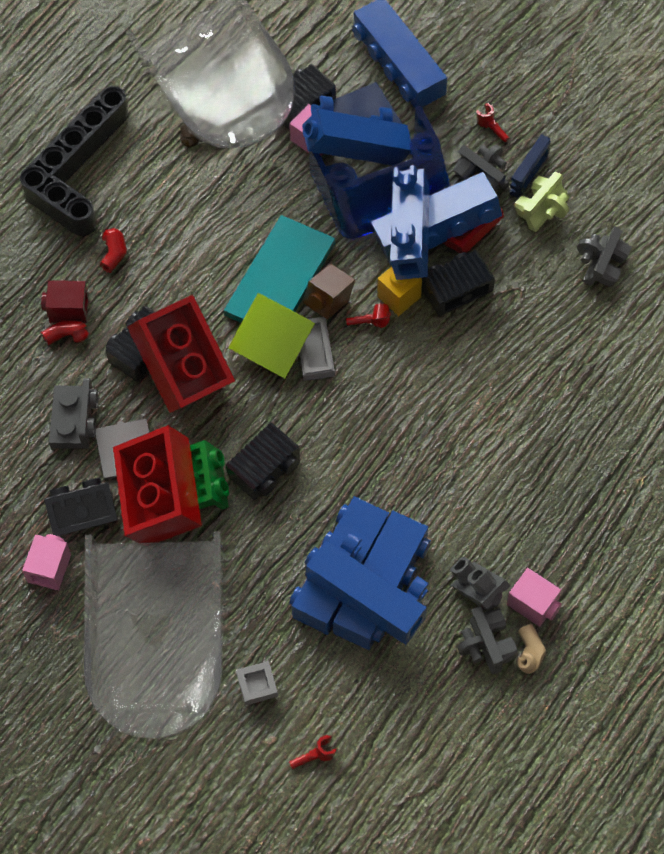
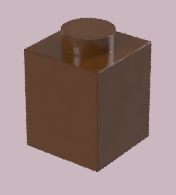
[303,263,355,320]

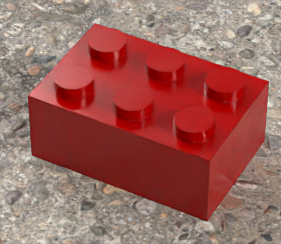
[127,294,235,413]
[113,425,202,547]

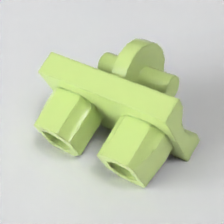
[514,172,569,232]

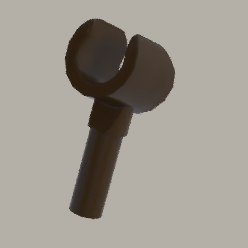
[180,124,222,147]

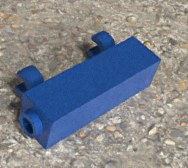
[302,95,414,166]
[390,165,430,280]
[305,532,429,645]

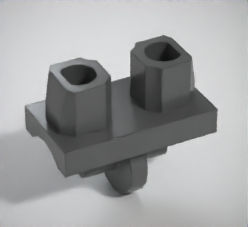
[453,144,510,192]
[577,226,632,287]
[450,557,510,610]
[457,606,518,675]

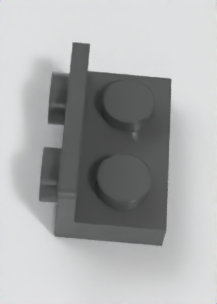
[49,378,98,449]

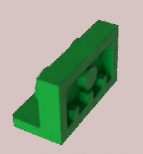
[190,440,229,510]

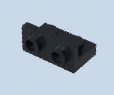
[44,477,118,536]

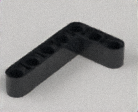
[20,86,129,236]

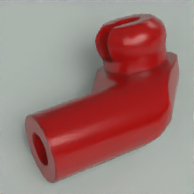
[41,320,89,346]

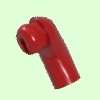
[99,228,127,273]

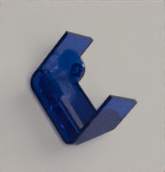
[309,106,451,239]

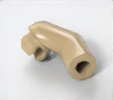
[517,624,546,674]

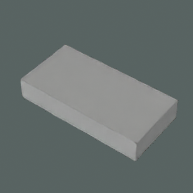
[299,317,335,381]

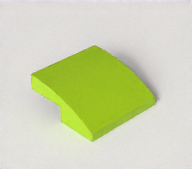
[228,293,315,379]

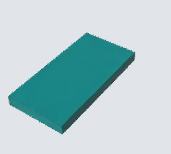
[223,215,335,323]

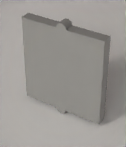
[96,419,149,480]

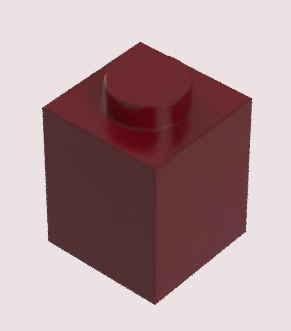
[41,280,89,323]

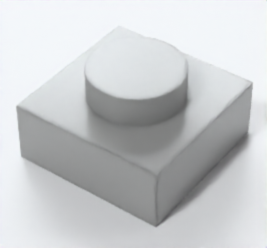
[236,661,278,706]

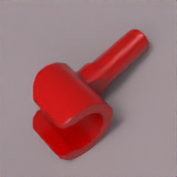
[476,103,509,143]
[346,304,391,328]
[289,735,337,769]

